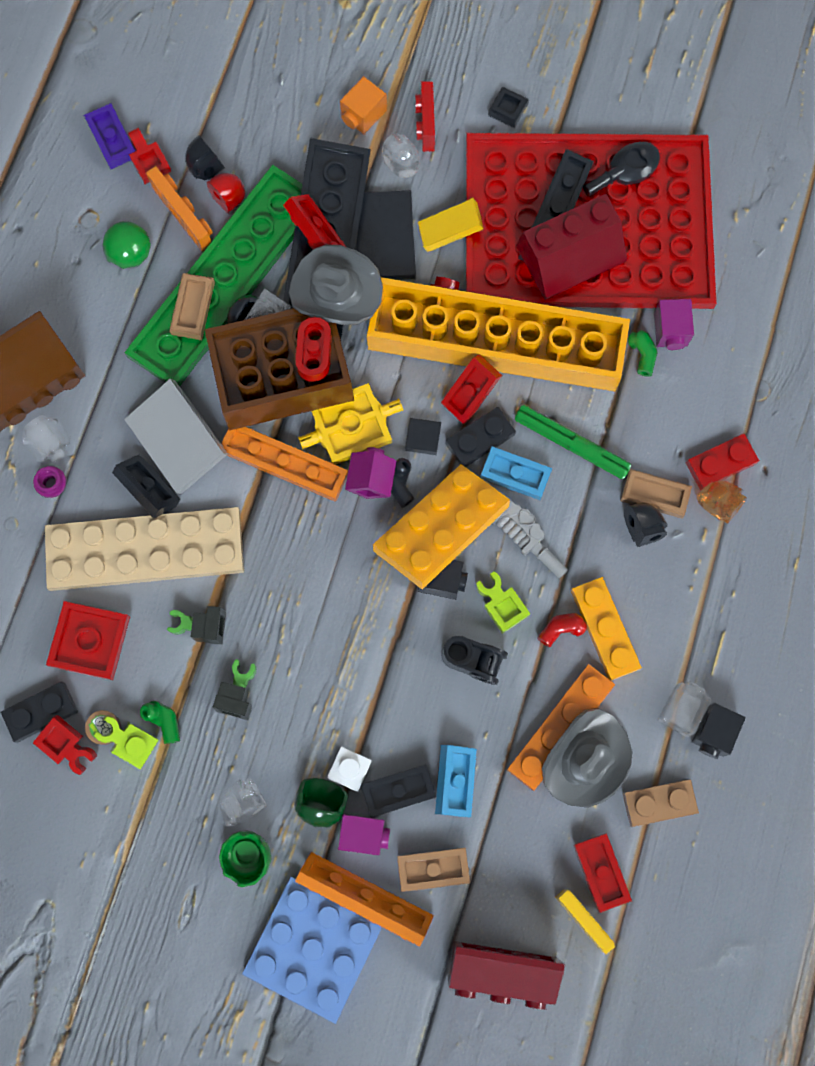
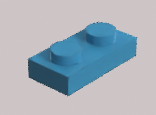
[480,447,552,500]
[435,745,477,818]

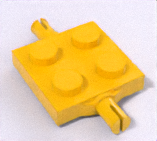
[298,383,404,465]

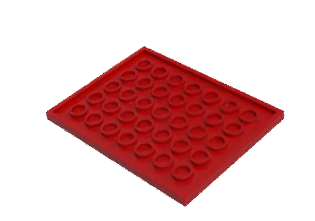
[466,133,717,309]

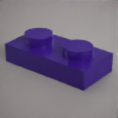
[84,103,135,170]

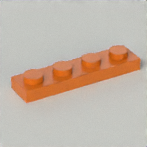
[221,427,348,502]
[507,664,615,791]
[295,852,434,947]

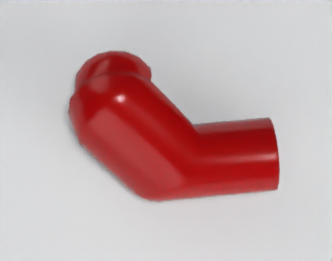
[537,613,587,648]

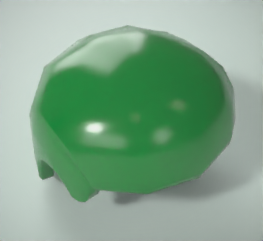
[102,221,151,269]
[219,830,272,887]

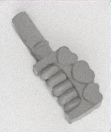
[492,501,568,579]

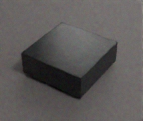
[488,87,529,128]
[405,418,441,456]

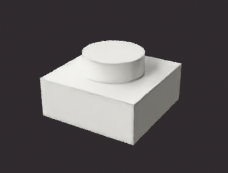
[327,747,372,792]

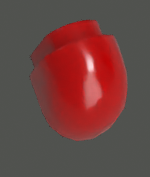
[207,173,245,214]

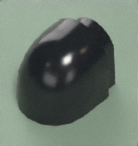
[185,135,225,181]
[624,503,668,548]

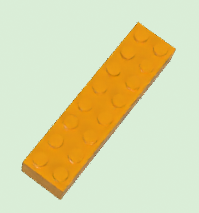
[367,277,630,392]

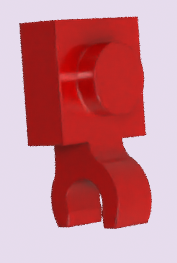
[128,128,172,185]

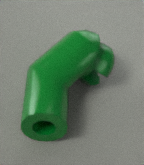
[140,701,180,744]

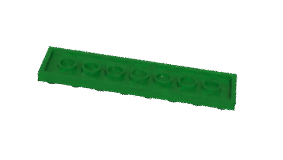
[124,165,302,386]

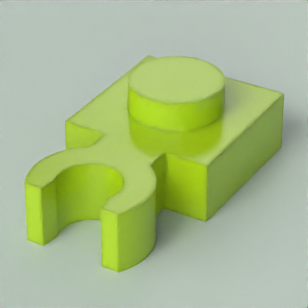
[476,571,530,634]
[93,715,159,770]

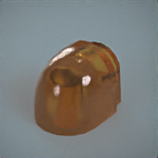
[697,481,747,524]

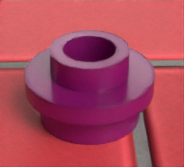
[33,466,67,498]

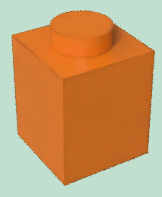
[340,76,387,134]

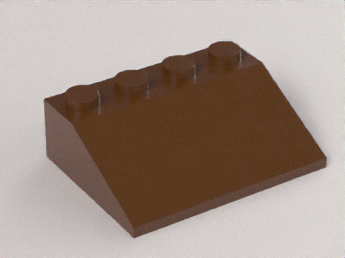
[205,309,354,431]
[0,311,85,431]

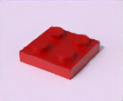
[46,601,130,681]

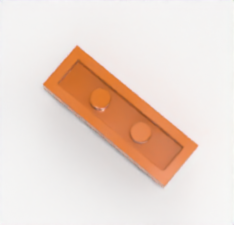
[146,166,213,253]

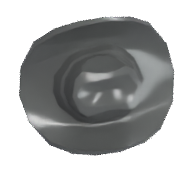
[289,244,383,325]
[542,708,633,808]

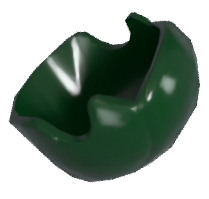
[294,778,348,828]

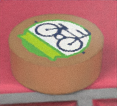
[85,710,121,745]

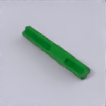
[515,405,631,479]

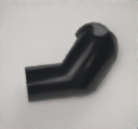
[391,458,415,508]

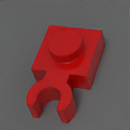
[33,715,97,775]

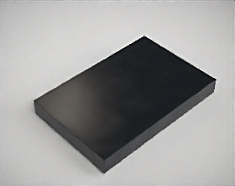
[355,190,416,280]

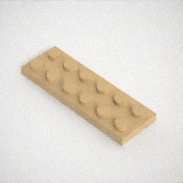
[45,507,244,591]

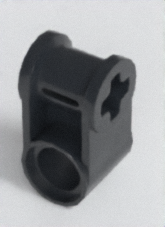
[441,636,508,685]

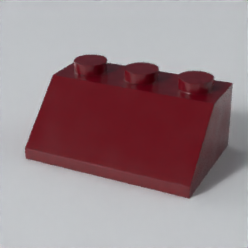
[516,194,627,300]
[448,941,565,1010]

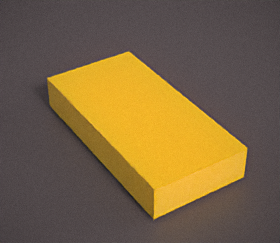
[418,198,483,252]
[555,889,615,955]

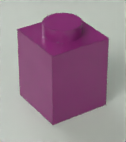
[654,299,694,350]
[345,447,397,499]
[338,815,390,856]

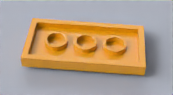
[373,464,510,589]

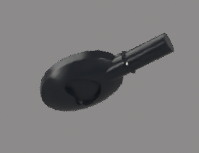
[583,142,660,197]

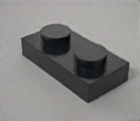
[445,407,516,467]
[112,454,181,519]
[0,681,78,743]
[361,764,436,818]

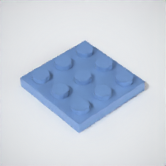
[242,877,382,1024]

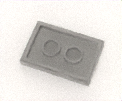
[124,379,228,494]

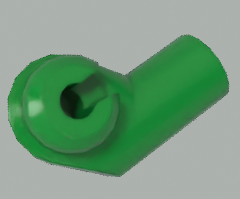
[628,330,658,377]

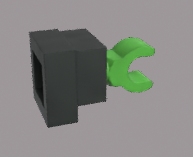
[167,606,227,645]
[213,659,257,720]

